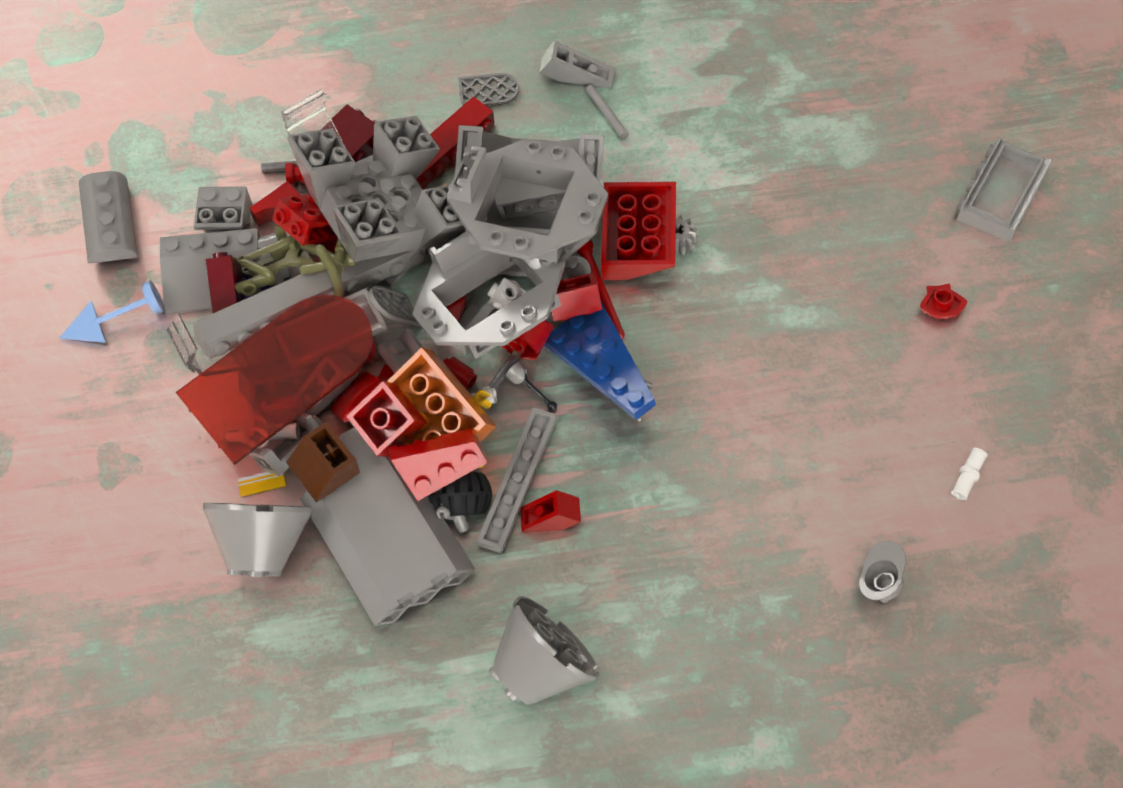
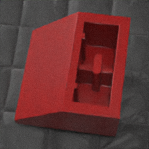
[551,272,602,321]

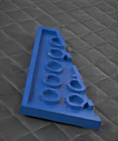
[544,300,656,420]

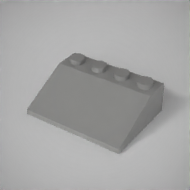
[160,228,262,315]

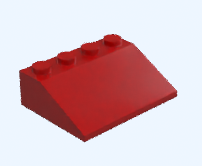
[601,182,676,280]

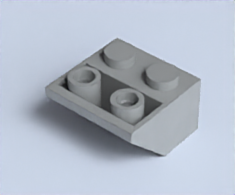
[194,186,252,230]

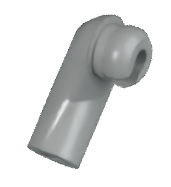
[436,503,470,533]

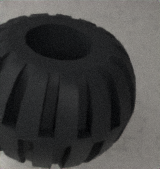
[428,472,492,516]

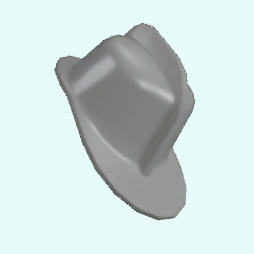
[859,540,906,603]

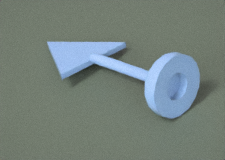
[59,280,165,343]

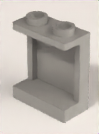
[248,412,323,476]

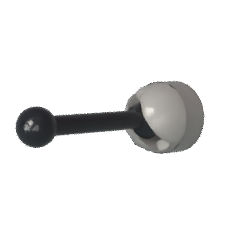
[506,362,557,411]

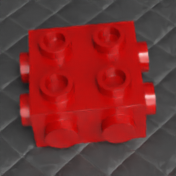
[272,193,338,246]

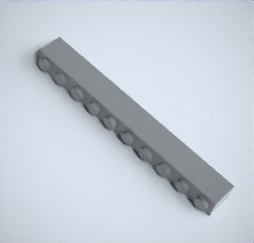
[193,248,426,359]

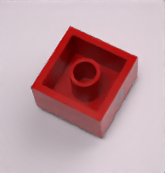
[346,381,427,457]

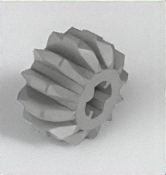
[676,215,697,256]

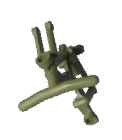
[235,225,356,302]

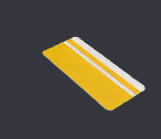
[237,472,286,497]

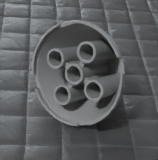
[203,503,312,577]
[489,596,600,705]

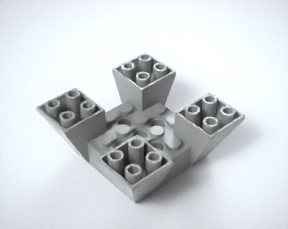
[287,116,488,262]

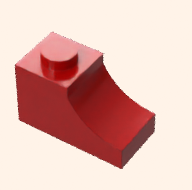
[249,181,301,227]

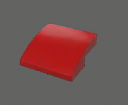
[331,371,381,423]

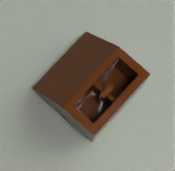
[286,422,360,503]

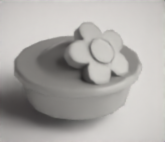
[562,256,591,279]

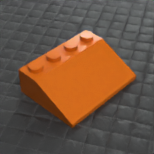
[387,347,497,445]

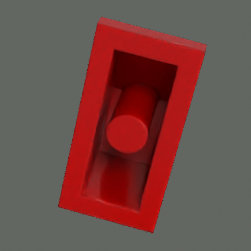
[521,490,581,533]

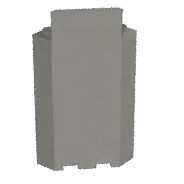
[300,427,475,626]

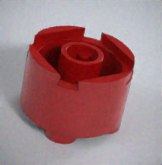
[500,320,553,360]

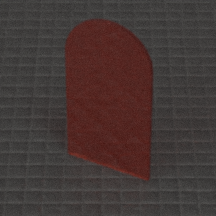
[175,295,373,465]

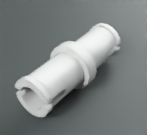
[951,448,988,500]

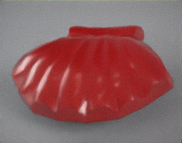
[920,284,968,319]

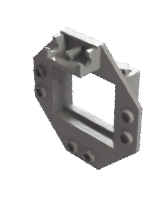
[447,138,608,263]
[412,232,565,359]

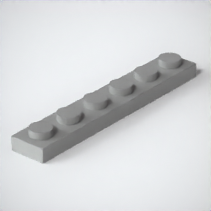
[477,407,557,554]

